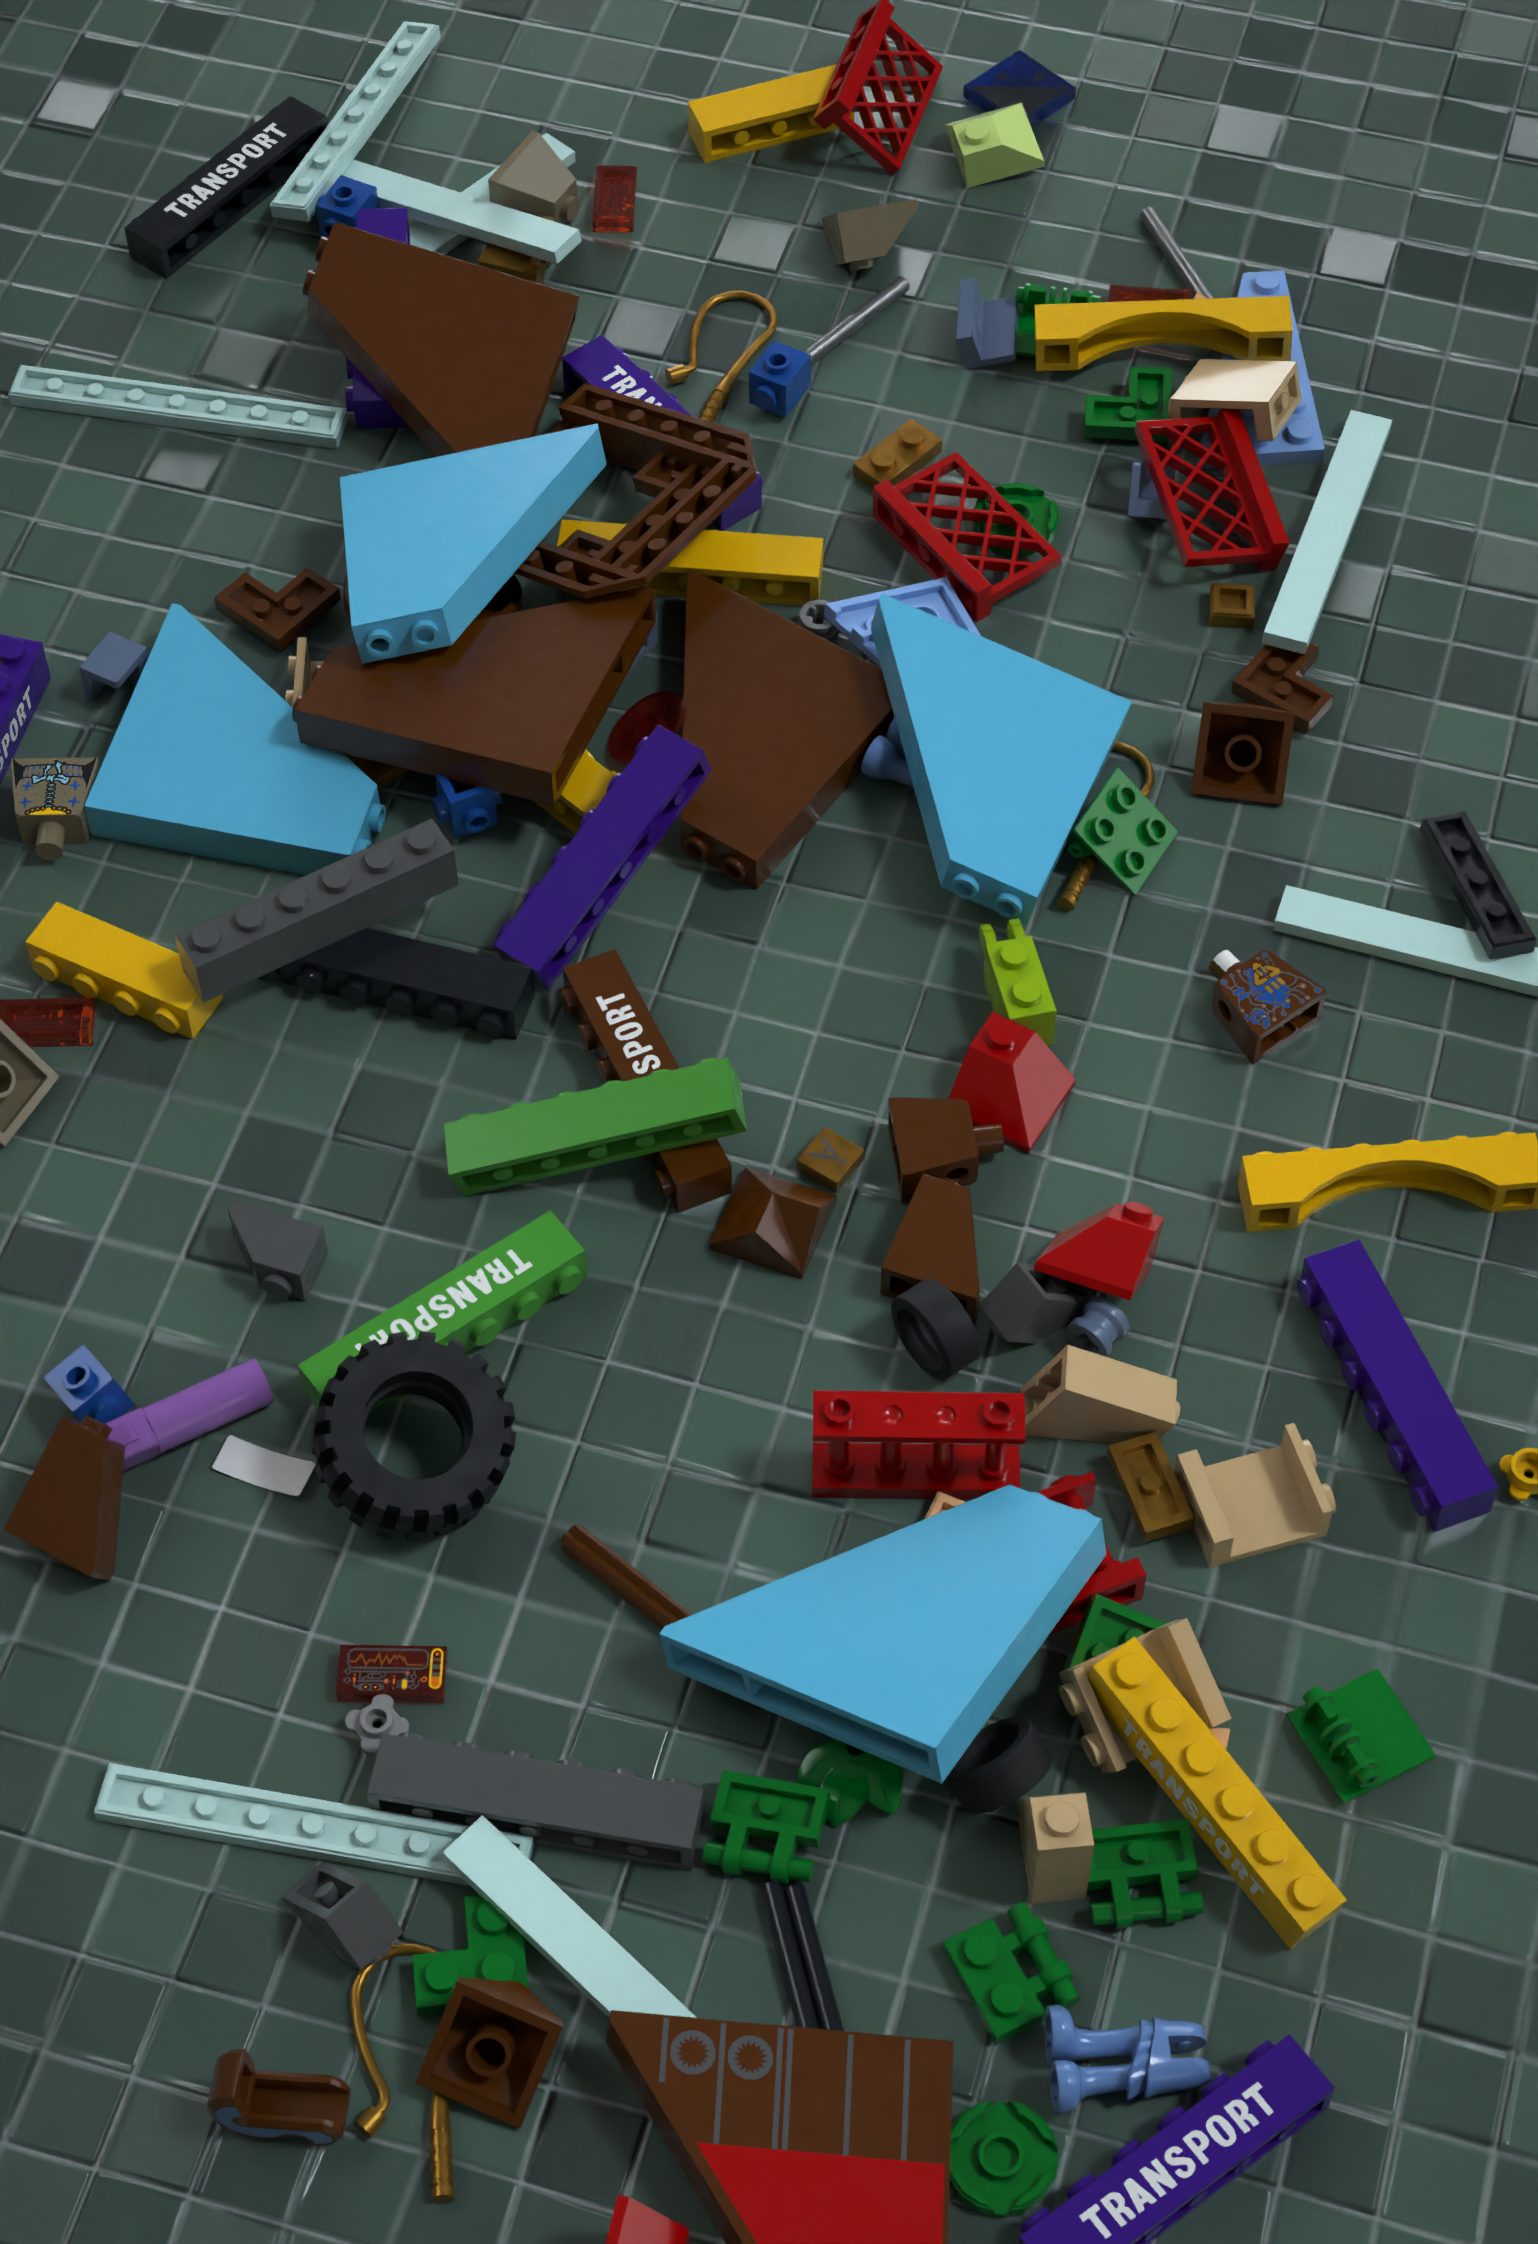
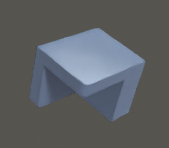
[1128,460,1176,519]
[79,631,149,698]

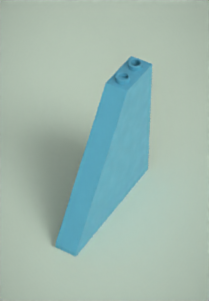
[340,423,607,664]
[870,593,1132,925]
[84,603,386,875]
[659,1484,1107,1784]

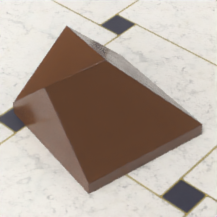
[1191,702,1295,805]
[709,1167,837,1279]
[415,1977,564,2128]

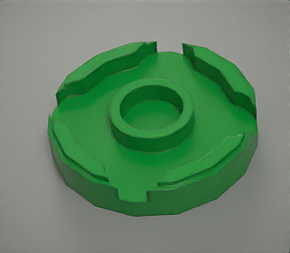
[972,483,1060,557]
[950,2100,1059,2219]

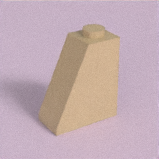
[1020,1345,1180,1443]
[1015,1793,1094,1904]

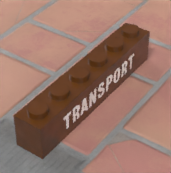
[559,949,732,1213]

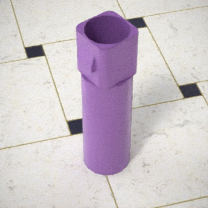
[105,1358,274,1471]

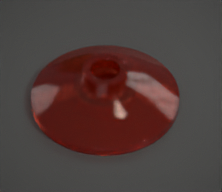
[608,691,686,765]

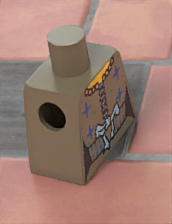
[11,757,101,860]

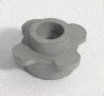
[345,1694,410,1755]

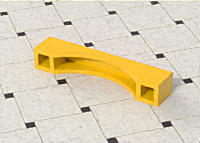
[1035,296,1293,371]
[1237,1132,1538,1232]

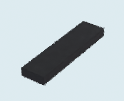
[1420,811,1537,959]

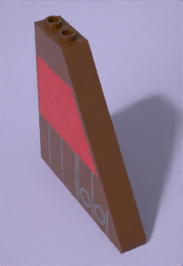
[606,2010,953,2244]

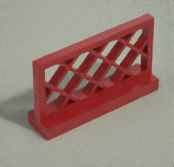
[813,0,943,175]
[1134,408,1290,571]
[873,451,1062,622]

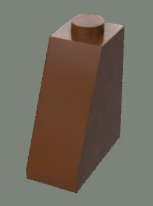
[880,1173,980,1325]
[3,1415,125,1581]

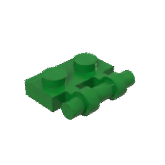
[702,1770,831,1884]
[1087,1819,1204,1929]
[942,1902,1080,2046]

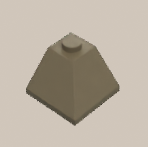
[488,131,580,225]
[822,199,918,271]
[0,1019,60,1148]

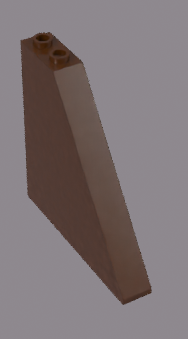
[303,222,579,457]
[680,570,894,890]
[292,586,656,806]

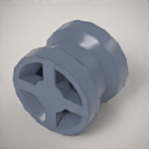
[1066,1297,1130,1357]

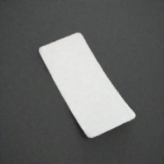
[212,1435,316,1496]

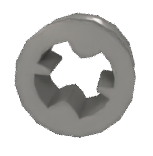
[800,600,839,642]

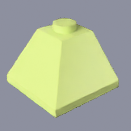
[945,103,1045,188]

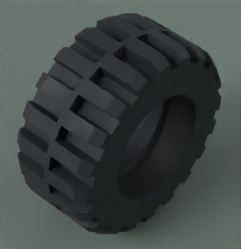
[311,1331,516,1541]

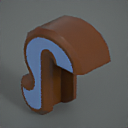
[206,2049,352,2145]

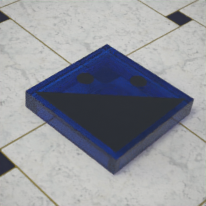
[963,49,1076,128]

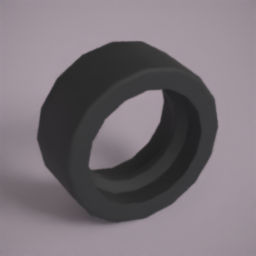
[891,1278,980,1381]
[946,1716,1053,1814]

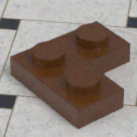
[214,568,341,652]
[1231,642,1333,734]

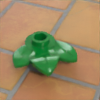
[797,1738,903,1827]

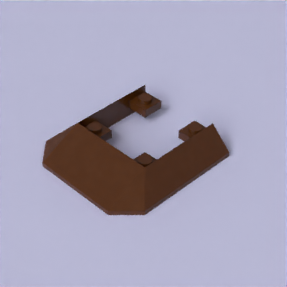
[514,383,758,599]

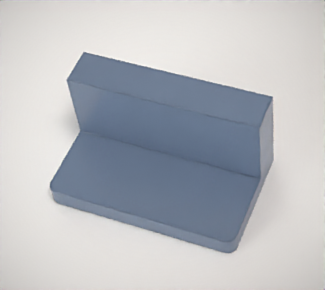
[956,277,1019,369]

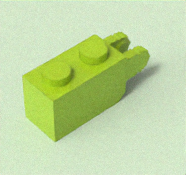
[978,918,1057,1046]

